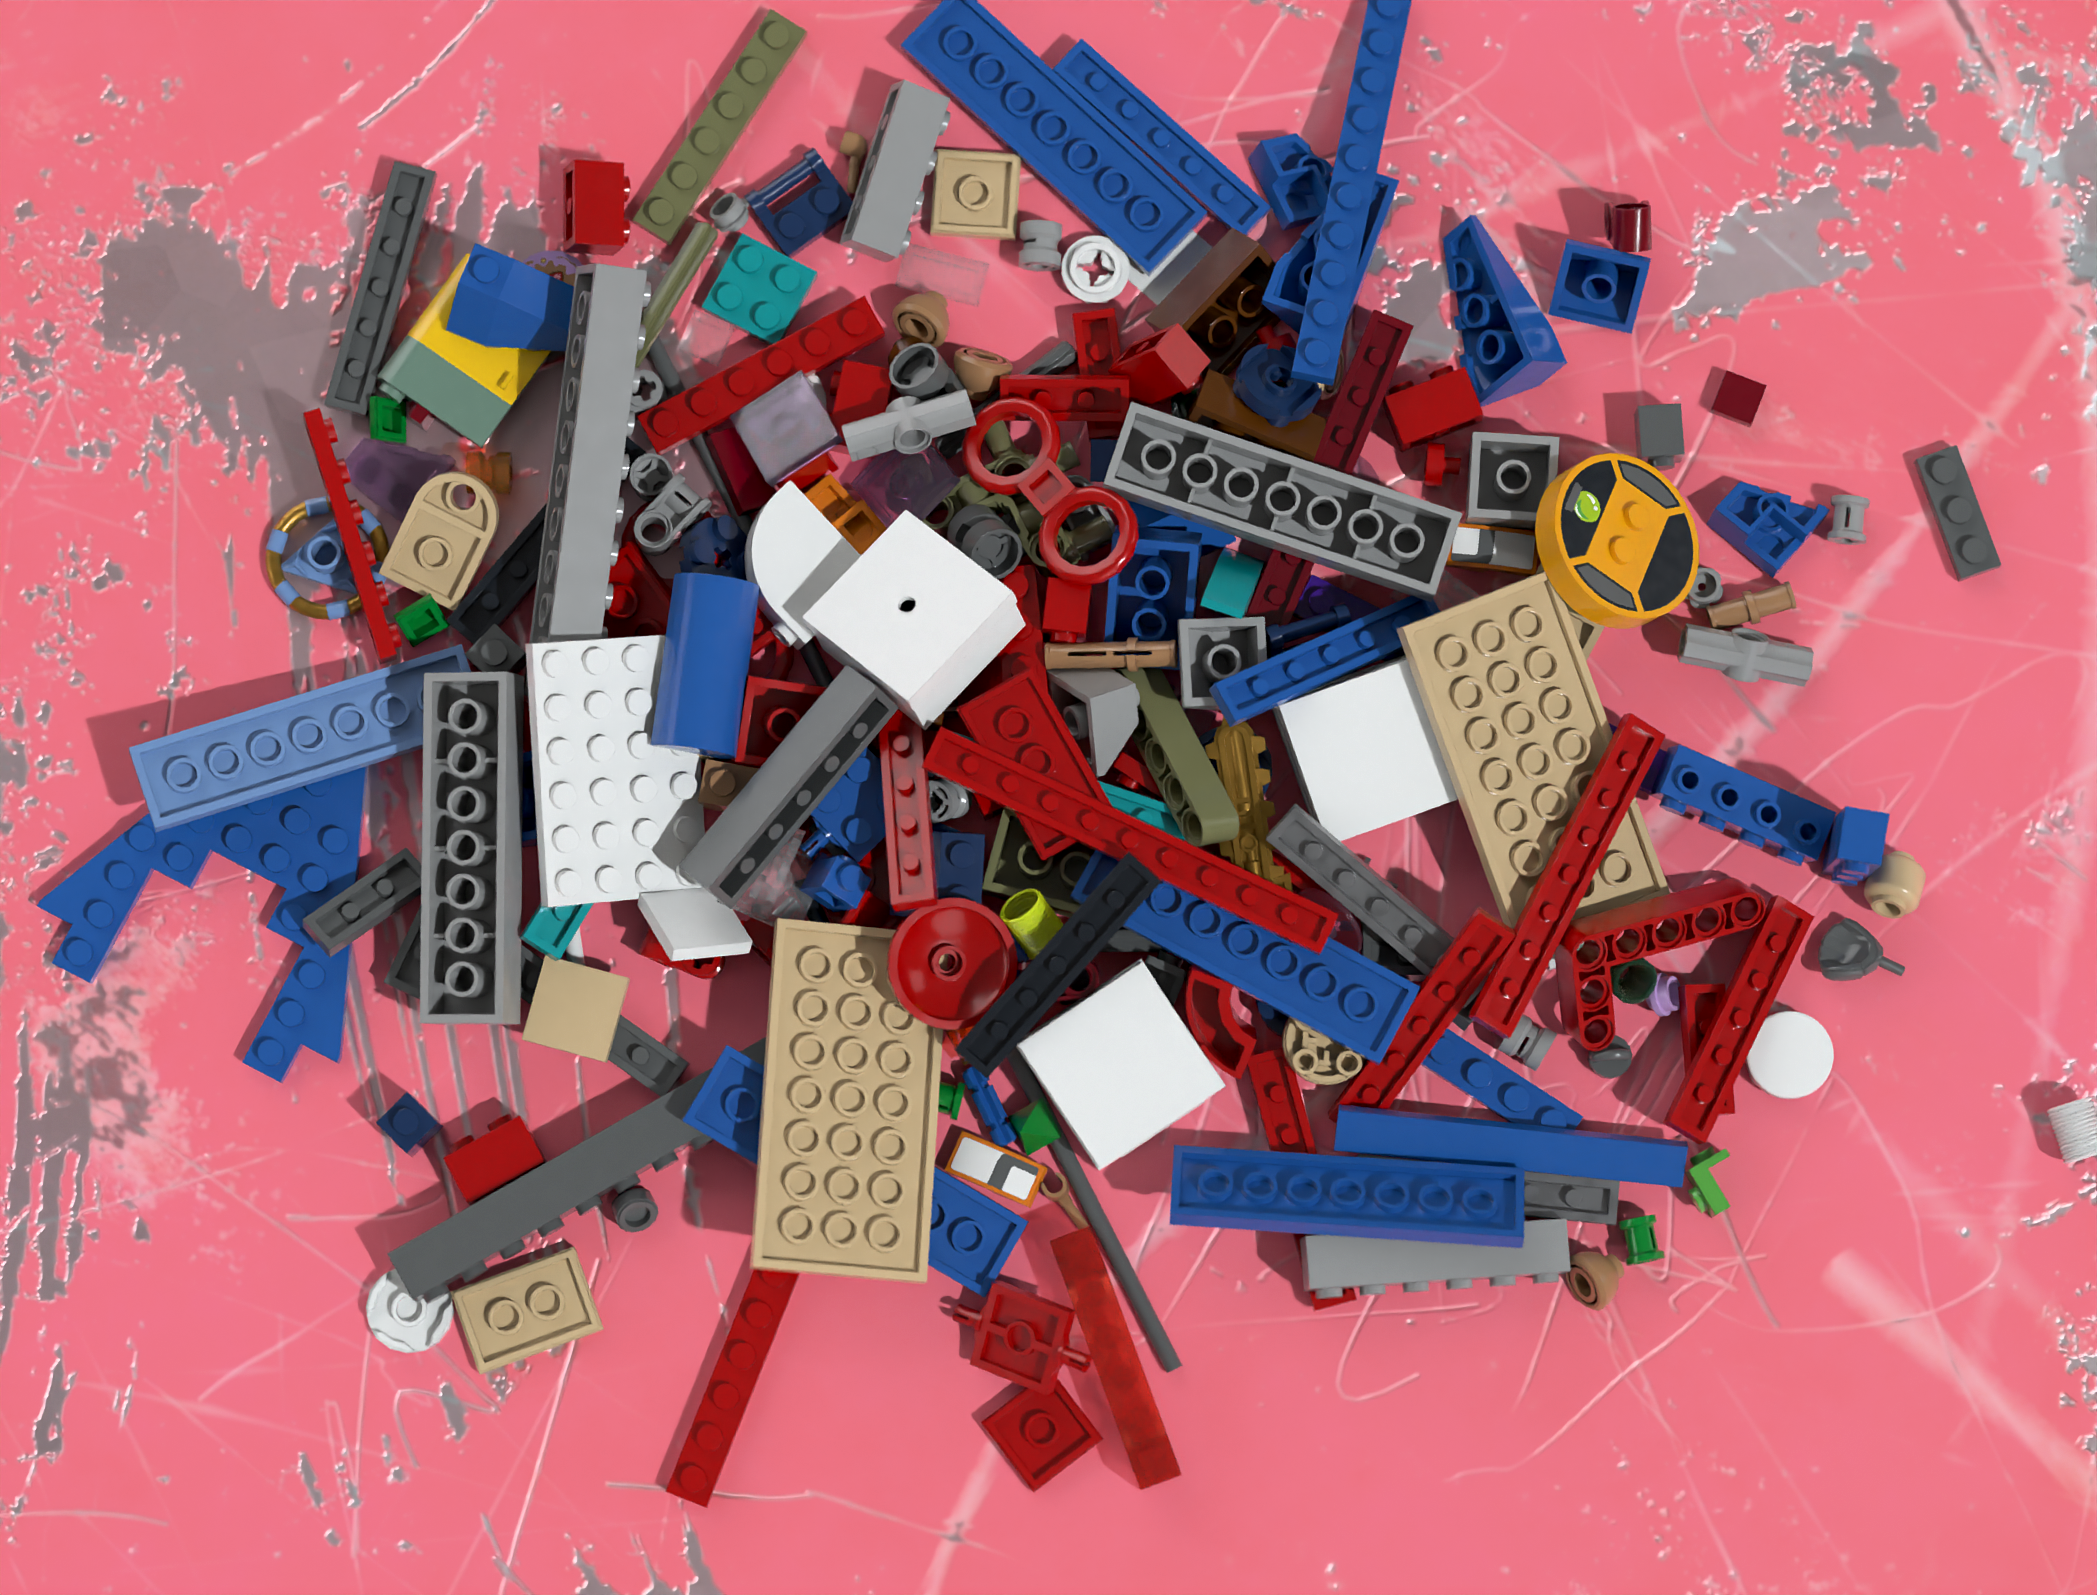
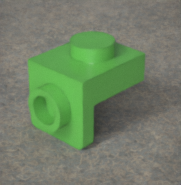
[1685,1146,1731,1218]

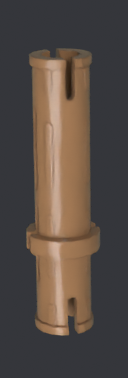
[1045,637,1178,672]

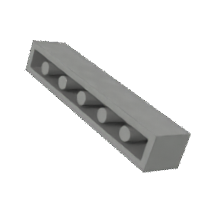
[1300,1218,1571,1299]

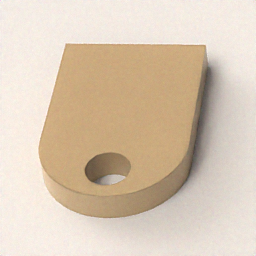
[379,471,499,611]

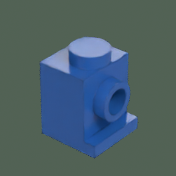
[800,852,871,912]

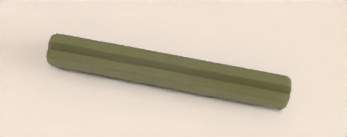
[635,222,718,368]

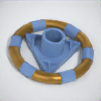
[265,496,390,620]

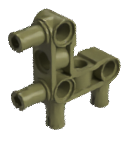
[902,420,1113,578]

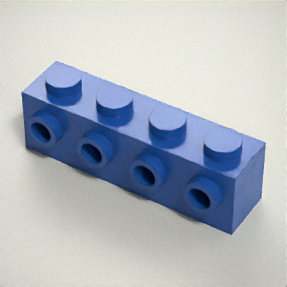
[1650,744,1836,866]

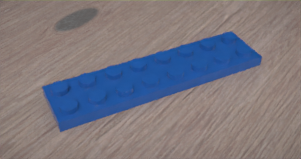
[901,0,1208,276]
[1070,850,1421,1065]
[682,1045,1028,1298]
[1169,1145,1524,1248]

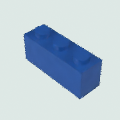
[1821,806,1889,886]

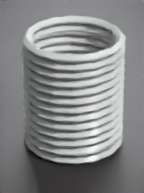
[2047,1097,2097,1164]

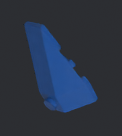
[1262,173,1399,341]
[1443,215,1567,407]
[446,243,574,352]

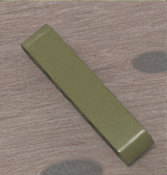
[1113,667,1239,847]

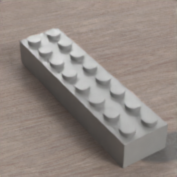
[1103,402,1462,602]
[420,672,524,1025]

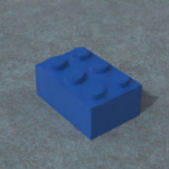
[1103,525,1203,670]

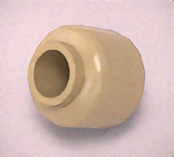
[1864,851,1926,919]

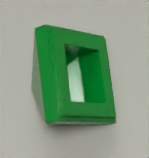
[368,396,407,444]
[393,594,450,647]
[1008,1098,1062,1156]

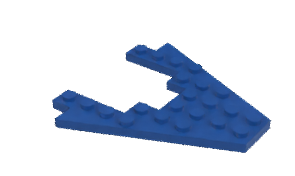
[37,766,368,1084]

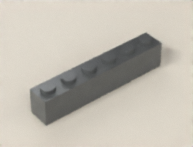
[679,665,899,909]

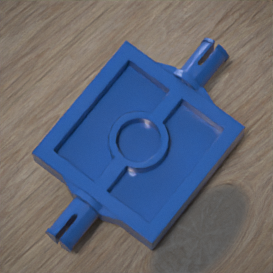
[799,747,886,863]

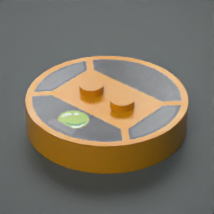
[1535,453,1699,629]

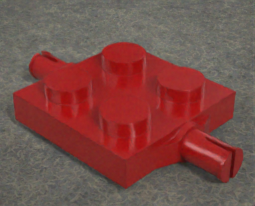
[952,1280,1092,1395]

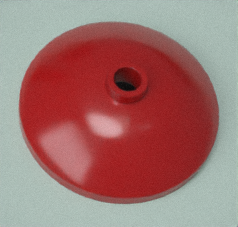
[887,898,1017,1030]

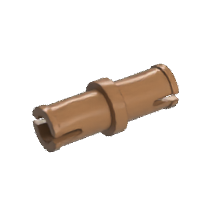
[1706,581,1797,630]

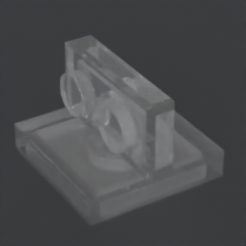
[716,829,831,927]

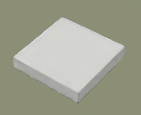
[637,887,753,961]

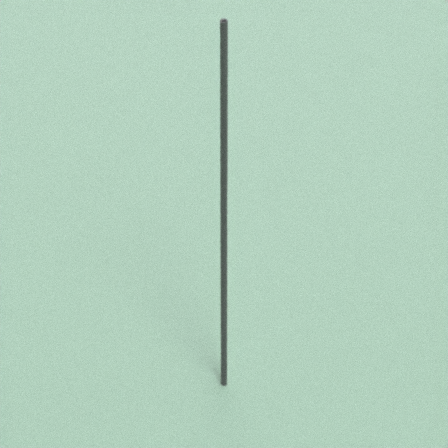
[648,336,1182,1373]

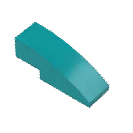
[1200,547,1265,619]

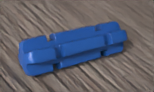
[962,1066,1016,1147]

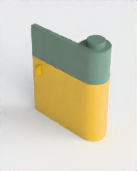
[376,253,552,449]

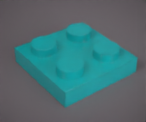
[702,233,818,345]

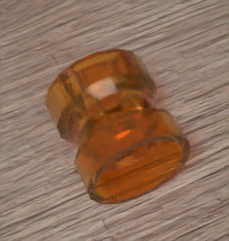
[466,451,513,495]

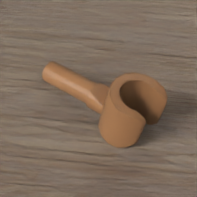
[839,131,867,194]
[1041,1172,1088,1231]

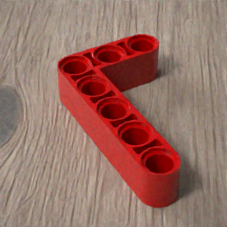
[1555,878,1766,1051]

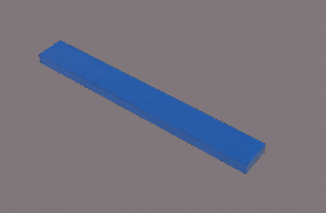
[1334,1105,1688,1188]

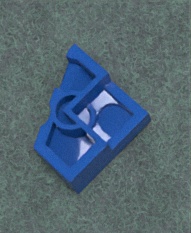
[1248,133,1334,231]
[1706,481,1830,578]

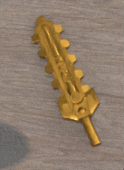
[1205,716,1293,892]

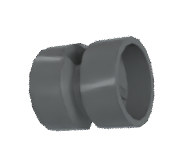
[889,343,965,401]
[947,504,1023,579]

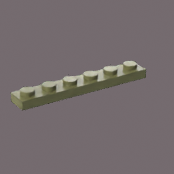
[632,9,807,246]

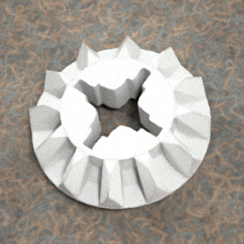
[1061,236,1130,304]

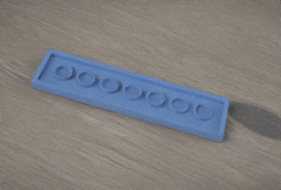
[129,644,471,832]

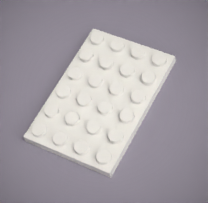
[525,634,705,907]

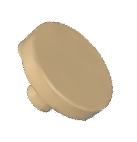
[1282,1017,1366,1085]

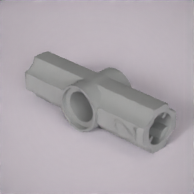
[842,388,977,462]
[1677,623,1814,687]

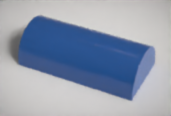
[651,573,760,760]

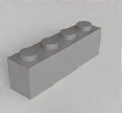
[839,80,950,262]

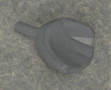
[1818,918,1905,981]

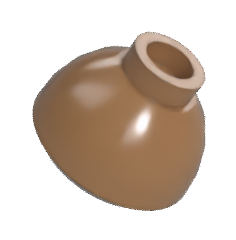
[892,291,950,348]
[954,348,1013,401]
[1565,1251,1624,1311]

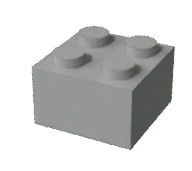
[1465,431,1559,530]

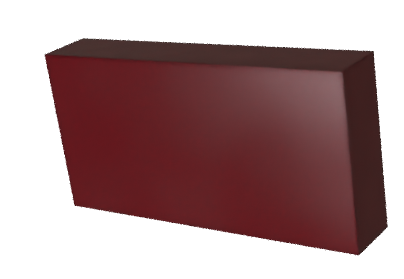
[705,423,777,517]

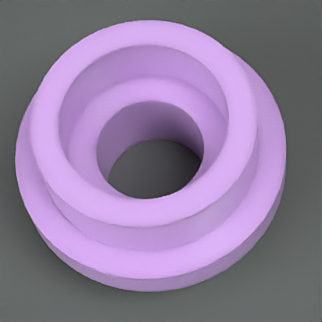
[1645,973,1680,1017]

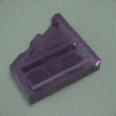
[345,438,457,524]

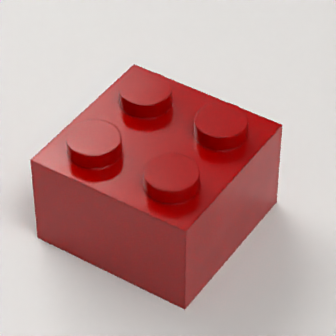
[732,675,827,766]

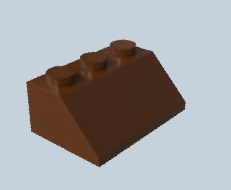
[1145,227,1281,379]
[1184,369,1327,462]

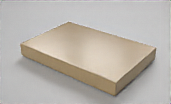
[451,1247,604,1375]

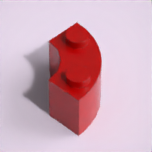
[1185,963,1257,1080]

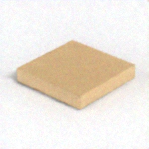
[930,149,1021,241]
[522,955,630,1063]

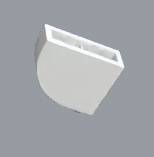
[744,480,861,651]

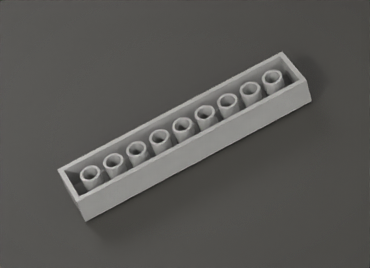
[524,263,651,696]

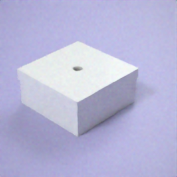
[802,510,1026,730]
[1272,654,1458,841]
[1016,959,1226,1170]

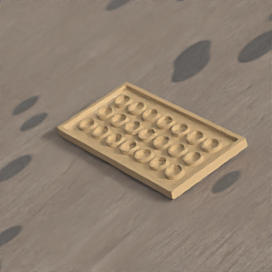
[1396,571,1671,929]
[750,918,948,1284]

